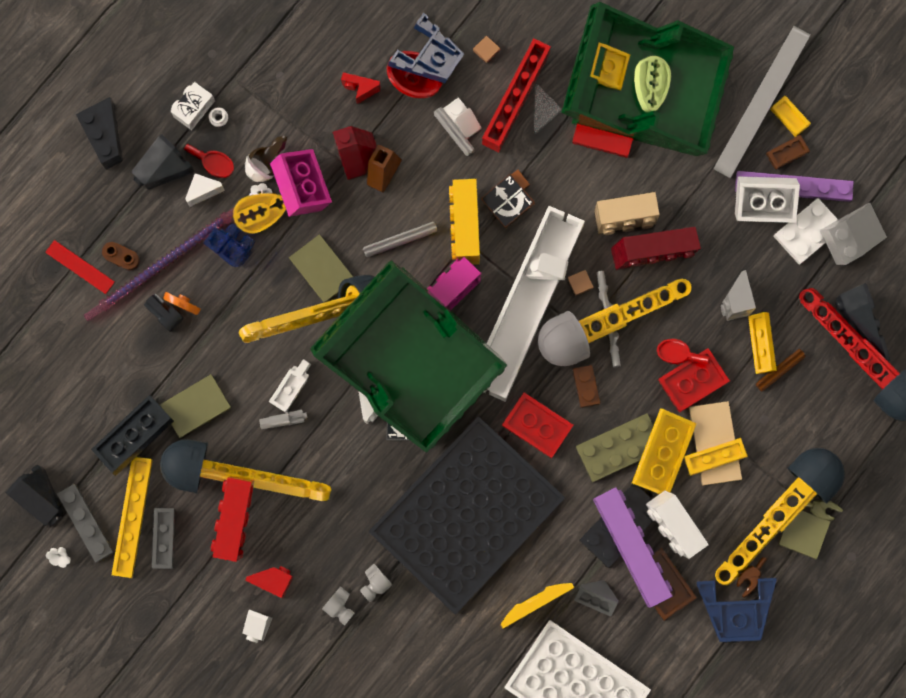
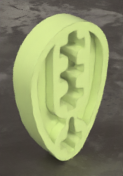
[634,56,671,112]

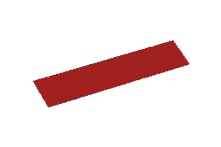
[45,240,115,294]

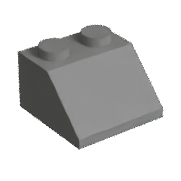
[721,270,756,321]

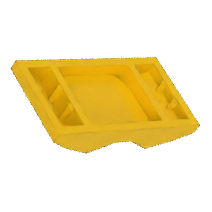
[500,583,575,629]

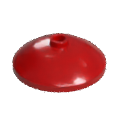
[387,51,442,98]

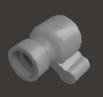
[360,564,392,602]
[322,586,355,625]

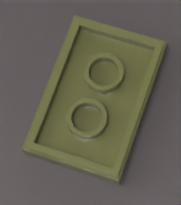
[289,234,353,303]
[160,374,231,439]

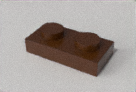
[572,365,600,408]

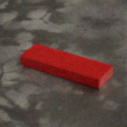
[572,124,633,158]

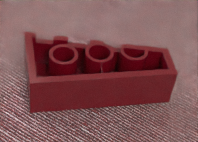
[611,227,701,270]

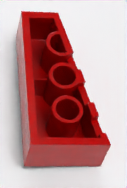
[211,476,255,562]

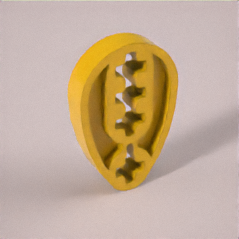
[233,193,286,234]

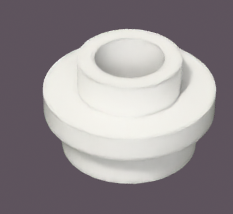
[209,108,228,127]

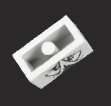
[171,82,215,130]

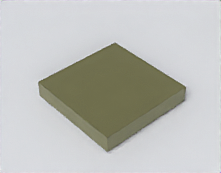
[778,511,830,560]

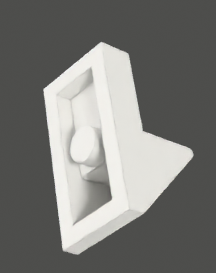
[443,98,481,139]
[526,253,568,280]

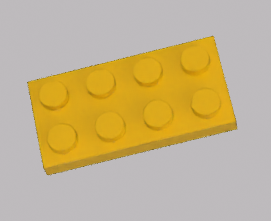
[632,409,697,494]

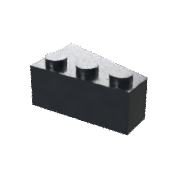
[76,97,123,170]

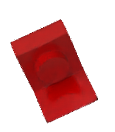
[341,72,381,104]

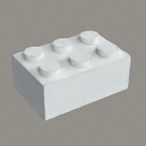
[735,177,800,223]
[646,491,709,559]

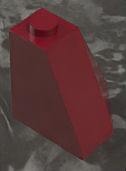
[332,126,377,180]

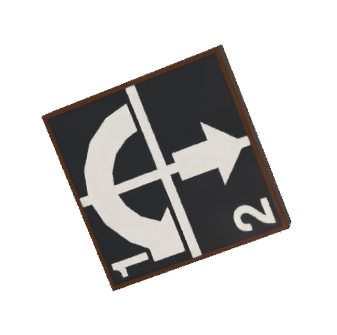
[481,174,536,228]

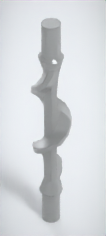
[597,271,621,367]

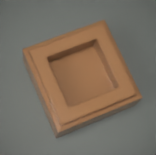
[473,36,500,63]
[567,270,593,296]

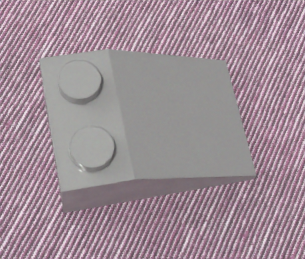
[820,203,887,265]

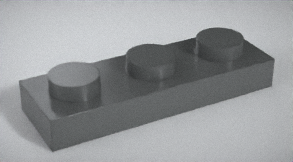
[152,508,176,569]

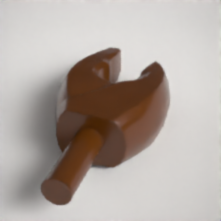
[737,557,767,598]

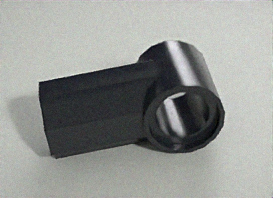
[144,293,184,332]

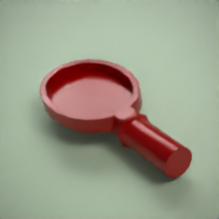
[184,144,234,178]
[657,339,711,365]

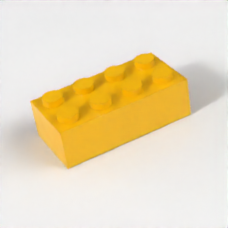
[449,179,480,265]

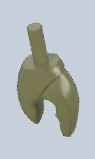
[798,500,843,521]

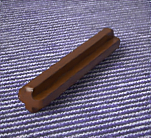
[756,349,806,392]

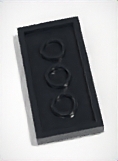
[91,395,174,476]
[579,484,653,568]

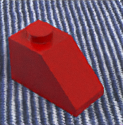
[245,566,294,599]

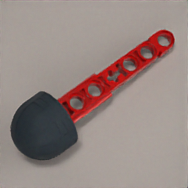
[799,288,906,421]

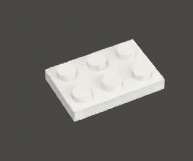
[774,198,838,265]

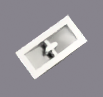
[185,174,225,207]

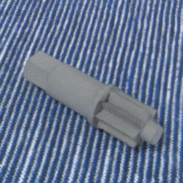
[259,410,308,429]

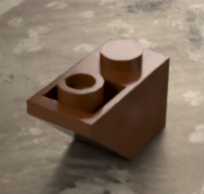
[367,144,402,193]

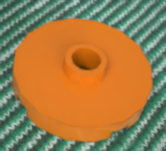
[163,292,201,315]

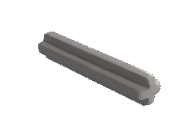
[434,107,474,156]

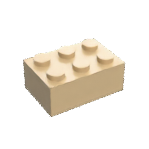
[594,192,660,235]

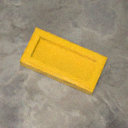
[770,96,811,137]

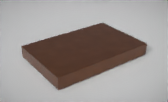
[629,548,697,621]

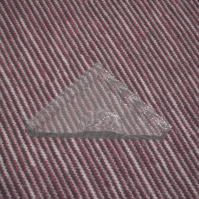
[534,84,562,134]

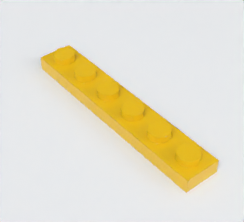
[112,457,153,578]

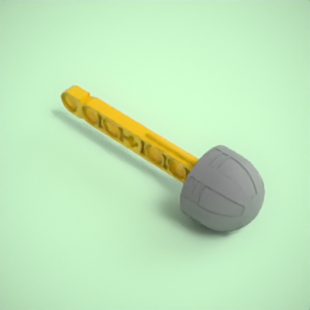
[538,279,692,366]

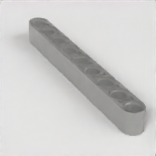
[714,26,811,178]

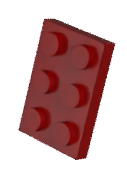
[658,348,730,413]
[502,393,573,459]

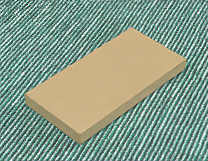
[689,401,742,486]

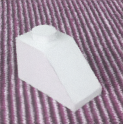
[243,610,272,643]

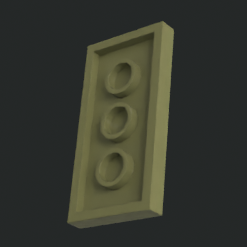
[575,413,653,483]

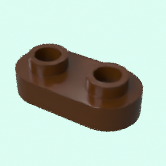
[102,242,140,271]

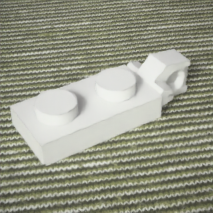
[269,359,311,413]

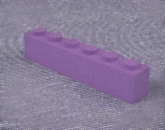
[593,487,673,608]

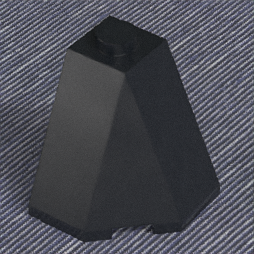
[131,134,194,190]
[5,464,63,527]

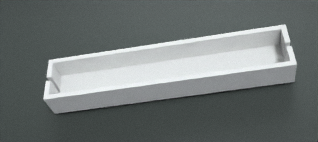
[483,206,585,402]

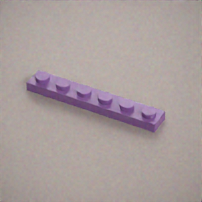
[735,171,853,202]

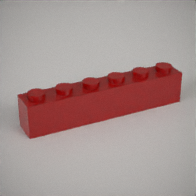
[482,38,551,152]

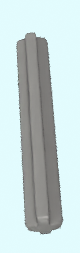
[363,222,437,257]

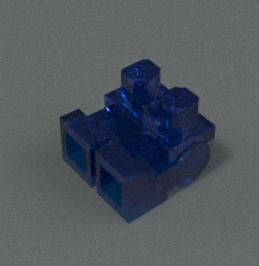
[203,223,256,268]

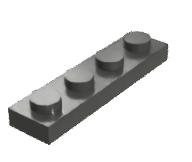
[57,484,114,563]

